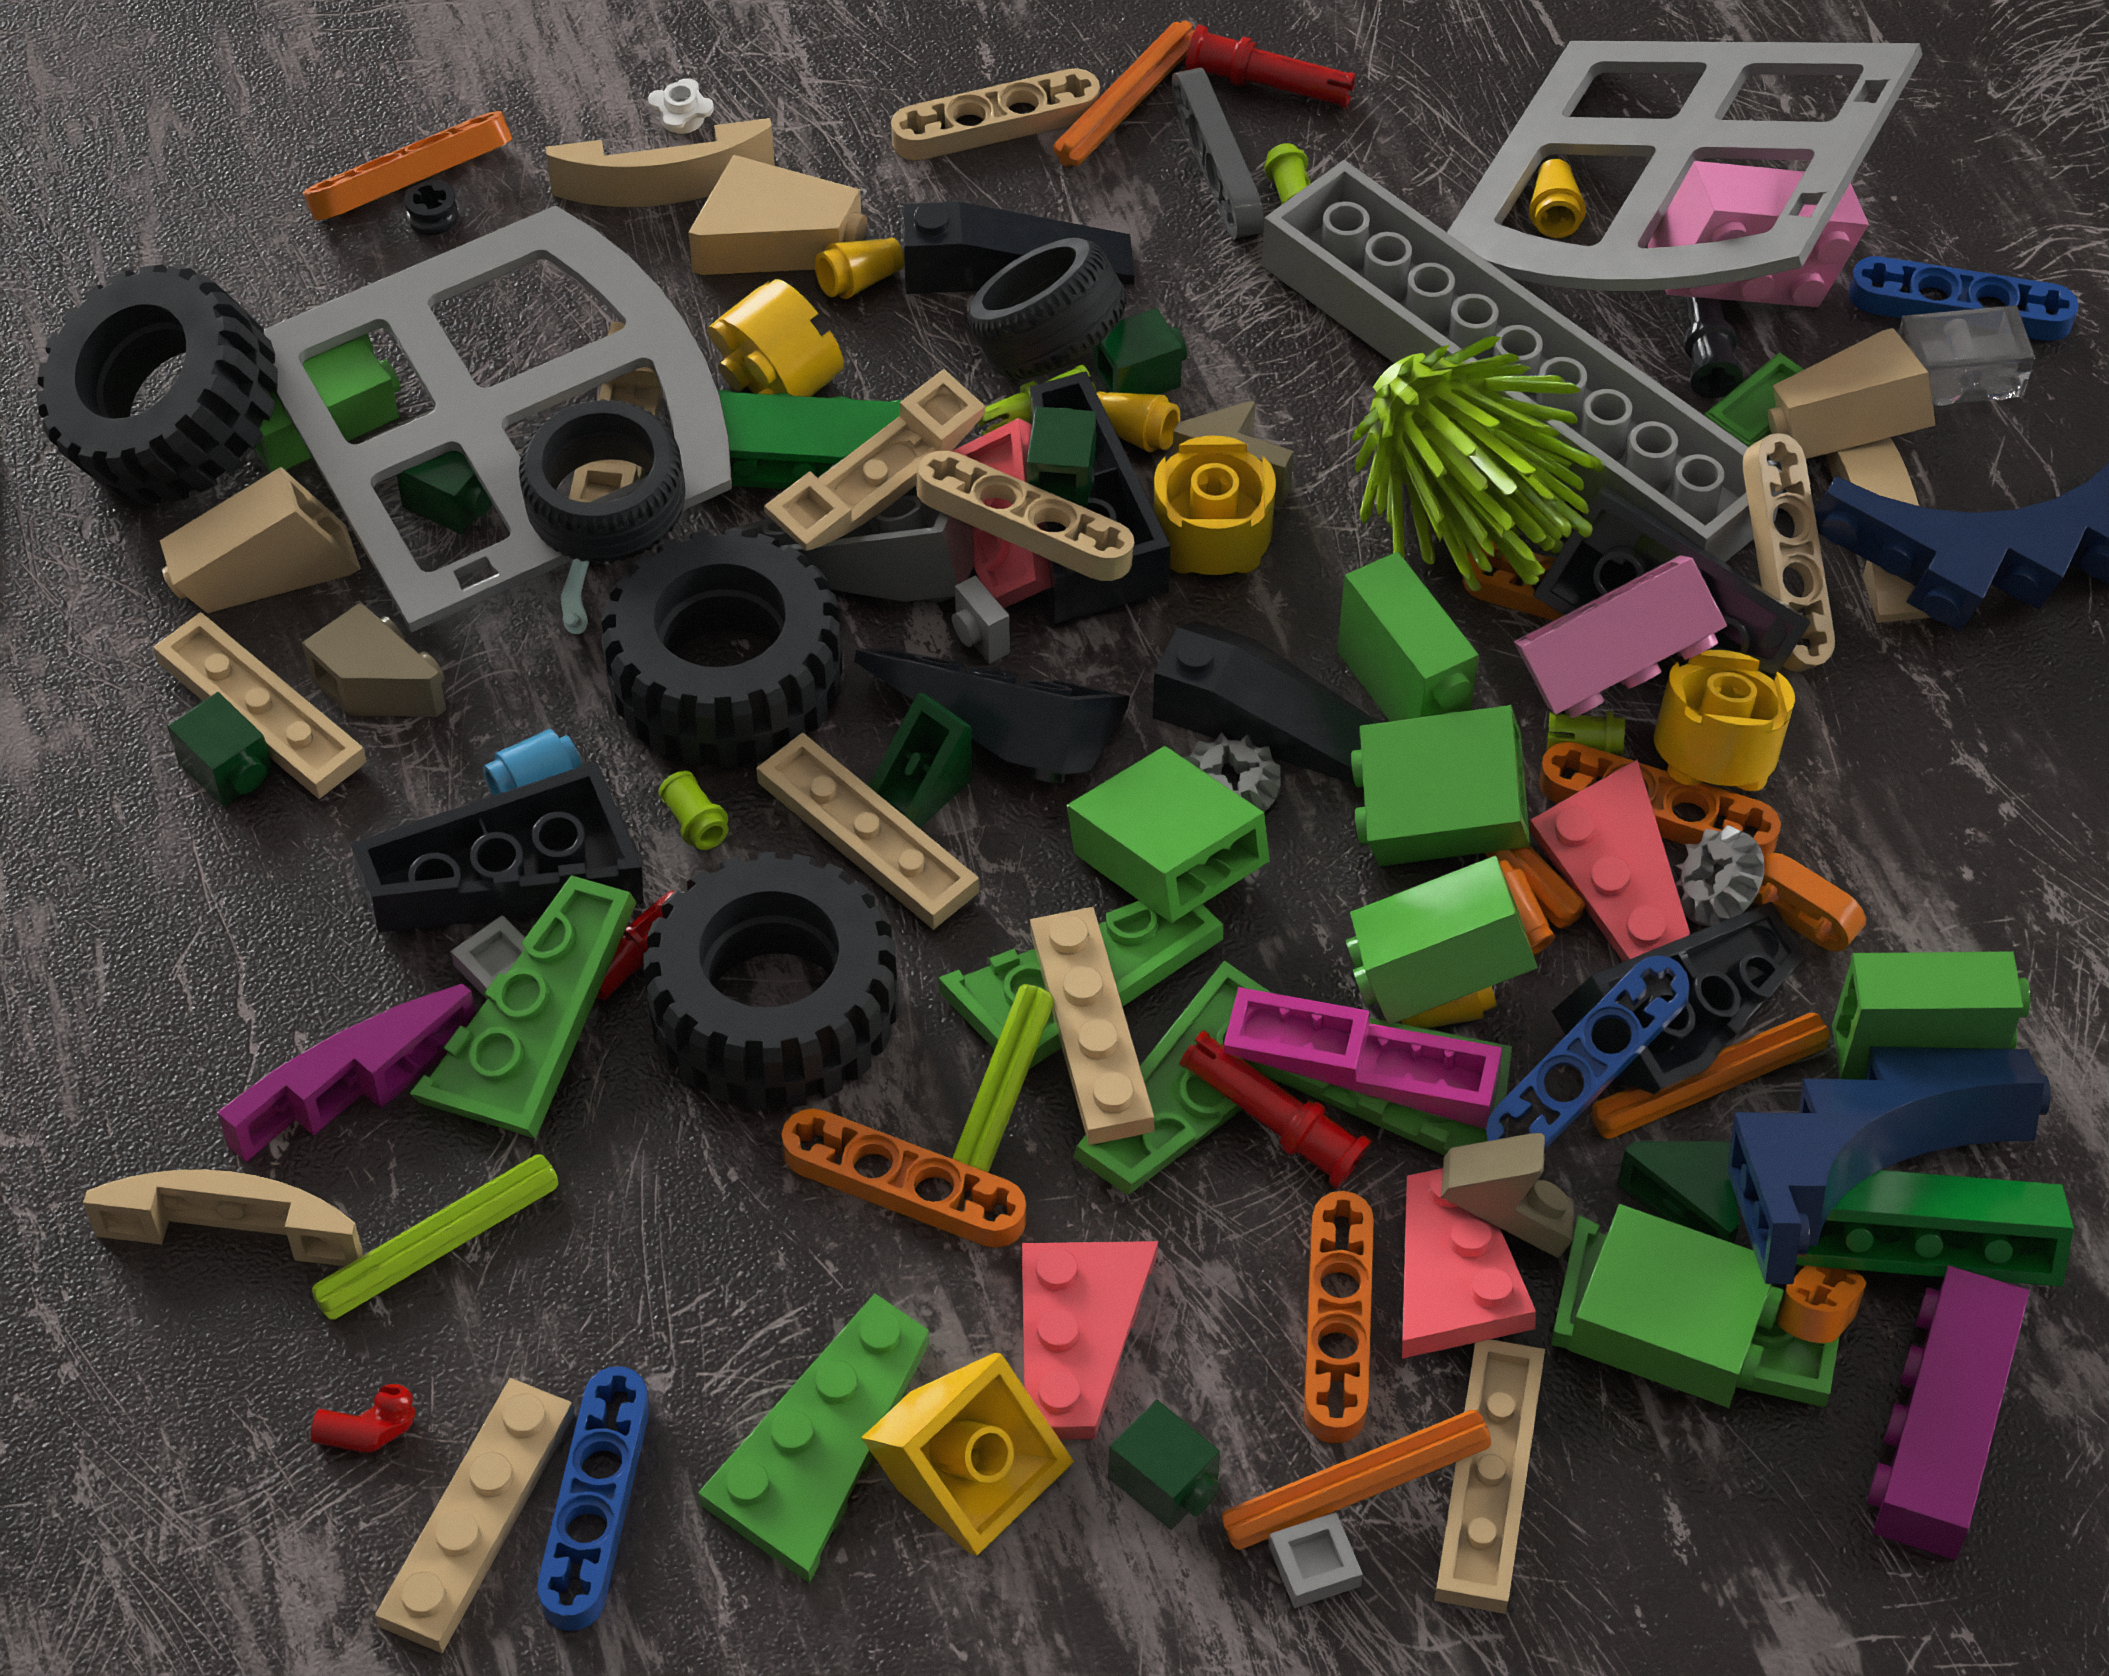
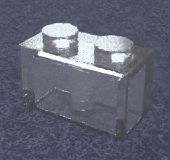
[1898,305,2035,406]

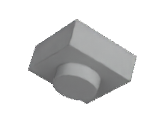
[952,575,1010,664]
[451,915,525,999]
[1268,1512,1363,1608]

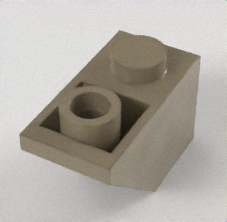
[302,602,446,717]

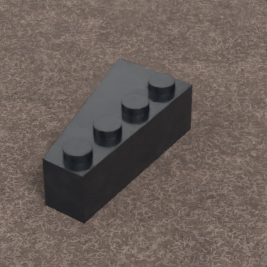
[1030,372,1170,624]
[351,762,644,933]

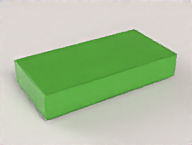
[1704,352,1804,447]

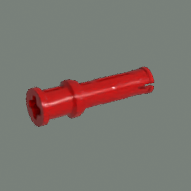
[1185,24,1356,108]
[1179,1030,1372,1190]

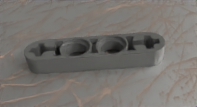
[1172,67,1264,239]

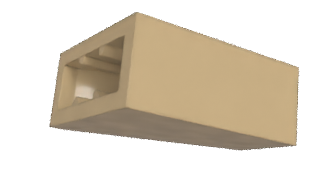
[688,155,867,275]
[1768,328,1935,459]
[160,467,361,614]

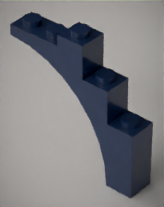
[1814,463,2109,632]

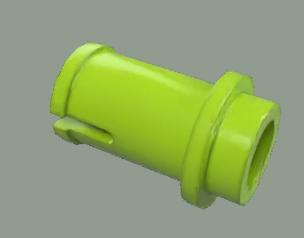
[1264,143,1311,205]
[1547,710,1625,755]
[658,771,729,850]

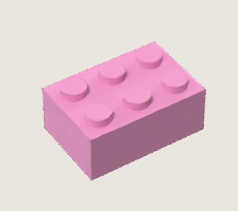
[1647,161,1869,308]
[1513,555,1727,718]

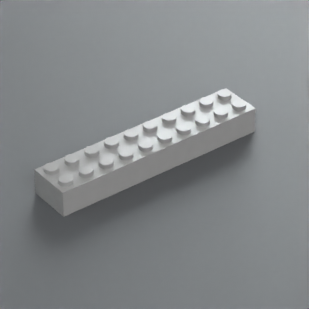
[1261,160,1782,563]

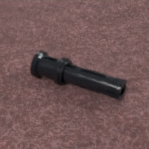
[1684,296,1743,398]

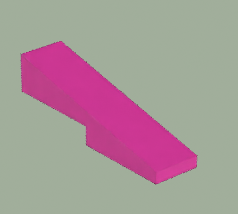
[1224,987,1502,1130]

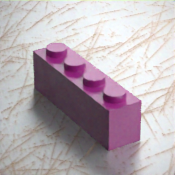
[1866,1265,2030,1560]

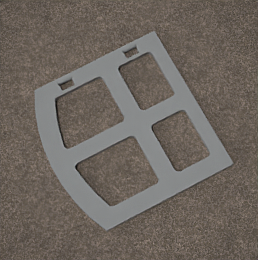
[1447,41,1922,291]
[264,205,732,633]

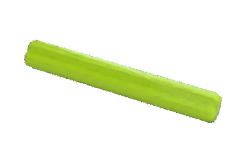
[312,1154,558,1320]

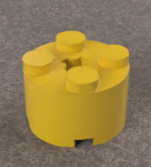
[707,279,844,397]
[1153,435,1276,575]
[1654,650,1795,791]

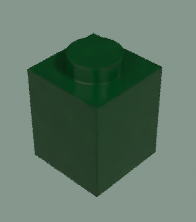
[1093,308,1187,394]
[1027,406,1096,507]
[396,451,492,535]
[167,691,274,807]
[1108,1399,1221,1530]

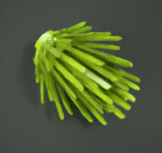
[1351,336,1604,591]

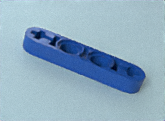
[1848,256,2079,341]
[1486,955,1689,1151]
[537,1366,649,1631]

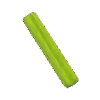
[953,984,1054,1172]

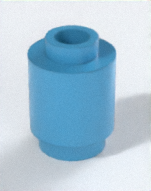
[483,729,582,796]

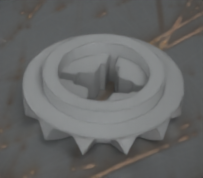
[1183,732,1281,812]
[1672,825,1764,926]

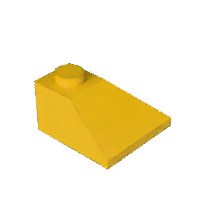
[861,1353,1074,1556]

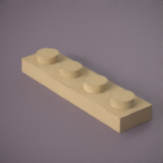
[153,612,367,799]
[757,732,979,930]
[1030,907,1155,1145]
[1434,1339,1545,1614]
[375,1378,575,1653]

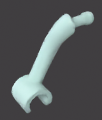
[561,558,608,634]

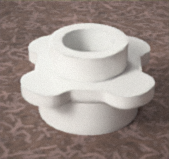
[648,79,714,134]

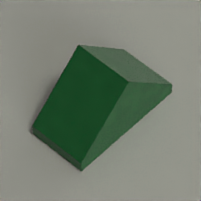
[868,693,973,828]
[1617,1141,1739,1244]

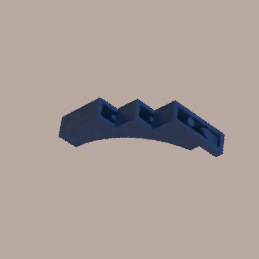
[1727,1046,2051,1284]

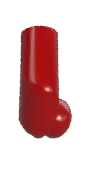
[311,1384,416,1453]

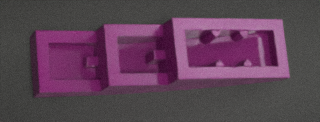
[217,984,476,1162]

